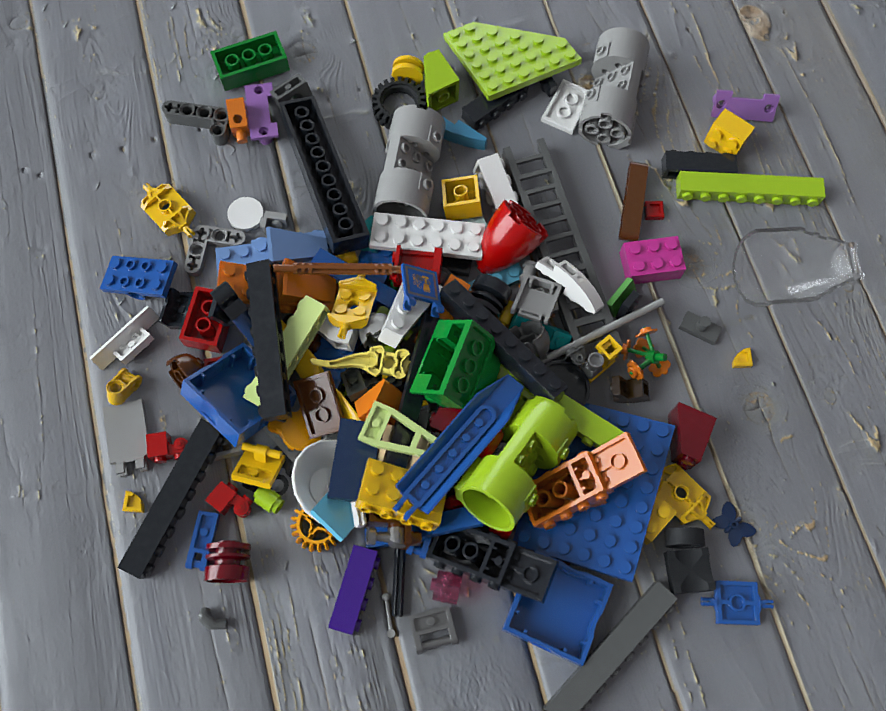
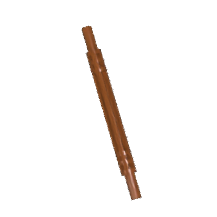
[273,262,401,275]

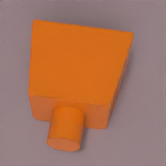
[226,97,250,144]

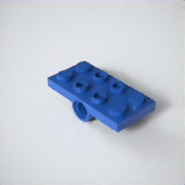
[100,256,178,300]

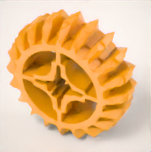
[290,505,337,553]

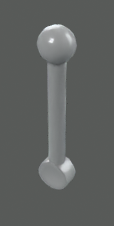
[382,593,396,638]

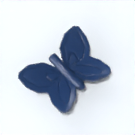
[712,501,756,547]

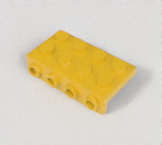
[355,458,446,531]

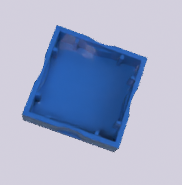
[180,342,297,448]
[501,550,613,666]

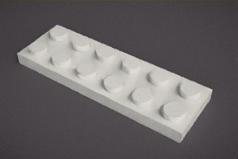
[369,212,485,261]

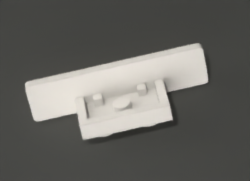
[90,306,159,370]

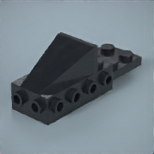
[426,527,559,604]

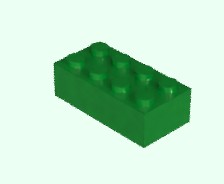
[210,31,290,91]

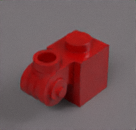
[146,431,188,464]
[205,481,254,518]

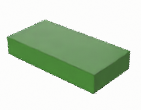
[607,277,636,317]

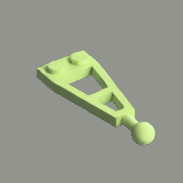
[358,401,437,457]

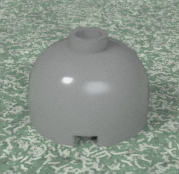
[358,312,388,348]

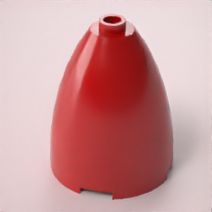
[477,200,548,274]

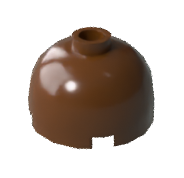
[166,353,204,389]

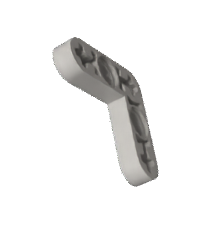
[184,225,247,277]

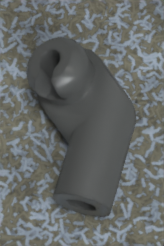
[198,607,228,630]

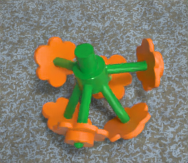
[621,327,671,380]

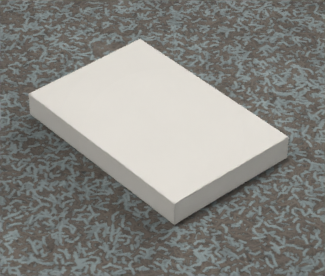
[541,79,588,135]

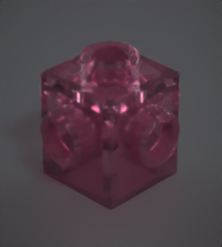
[430,570,463,605]

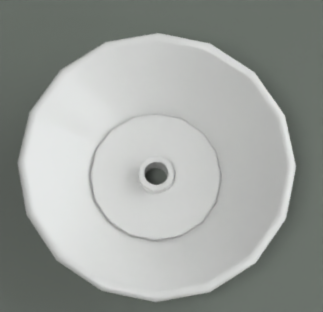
[291,440,366,524]

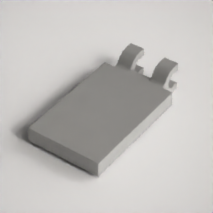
[102,399,149,478]

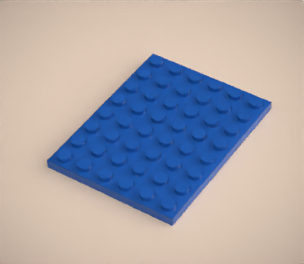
[513,403,675,583]

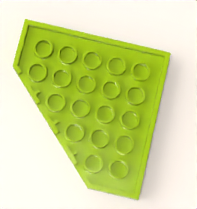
[443,22,582,101]

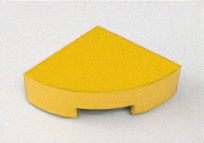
[732,348,753,368]
[122,491,145,513]

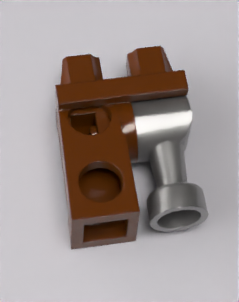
[365,513,422,550]

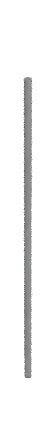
[429,298,665,420]

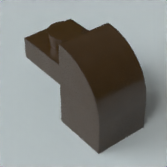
[610,375,650,403]

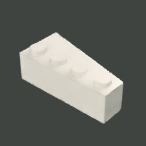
[473,153,518,214]
[377,282,443,348]

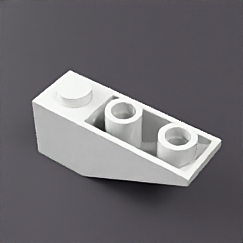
[318,316,359,352]

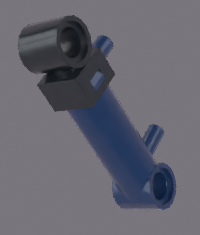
[210,281,254,346]

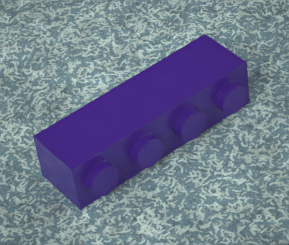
[328,545,381,636]

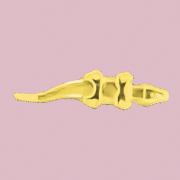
[310,345,411,379]

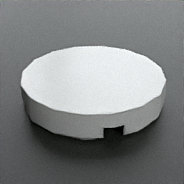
[227,197,264,232]

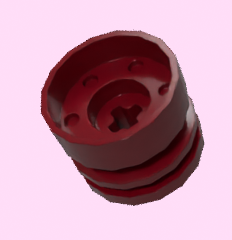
[204,540,251,583]

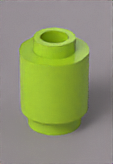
[253,487,285,514]

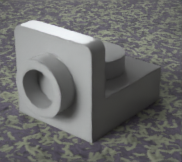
[260,211,289,235]

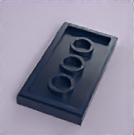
[327,418,378,502]

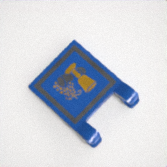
[401,263,444,318]

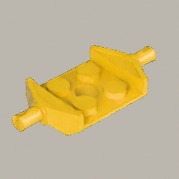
[141,183,196,238]
[327,275,378,339]
[657,463,716,530]

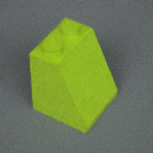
[423,49,460,111]

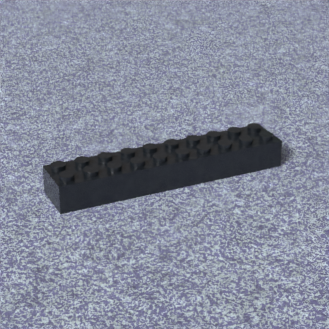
[280,96,370,256]

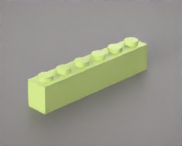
[243,295,330,406]

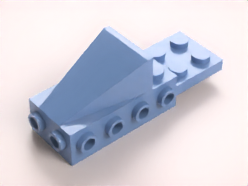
[215,227,332,276]

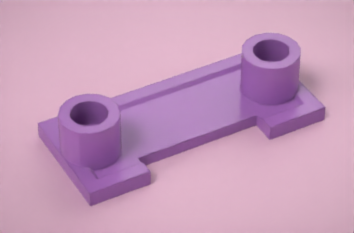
[245,82,279,145]
[711,89,780,122]

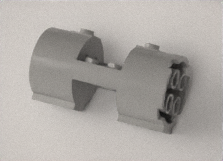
[578,27,650,150]
[371,105,446,218]

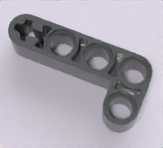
[162,100,231,146]

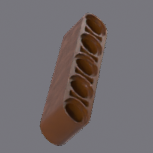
[618,161,649,242]

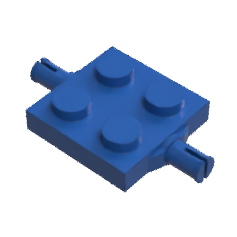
[700,580,774,626]

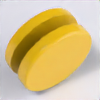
[392,55,424,85]

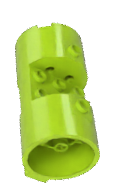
[455,396,578,531]

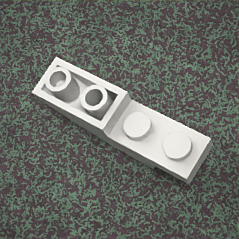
[535,256,604,314]

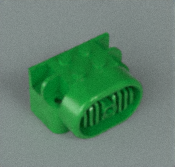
[410,320,501,409]

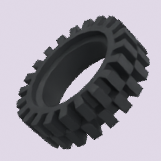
[372,77,426,130]

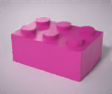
[619,236,686,284]

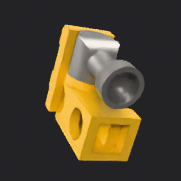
[580,334,623,384]

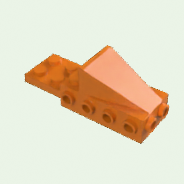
[217,258,339,314]
[527,432,647,530]

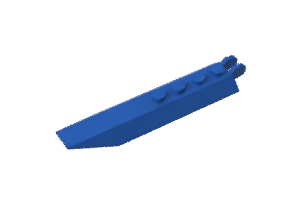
[393,374,524,521]

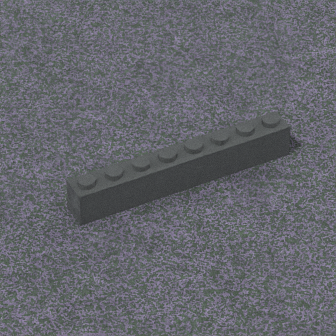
[542,581,677,711]

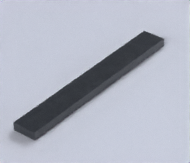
[385,312,443,469]

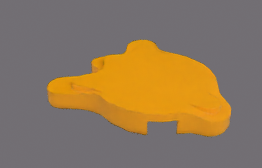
[267,408,322,451]

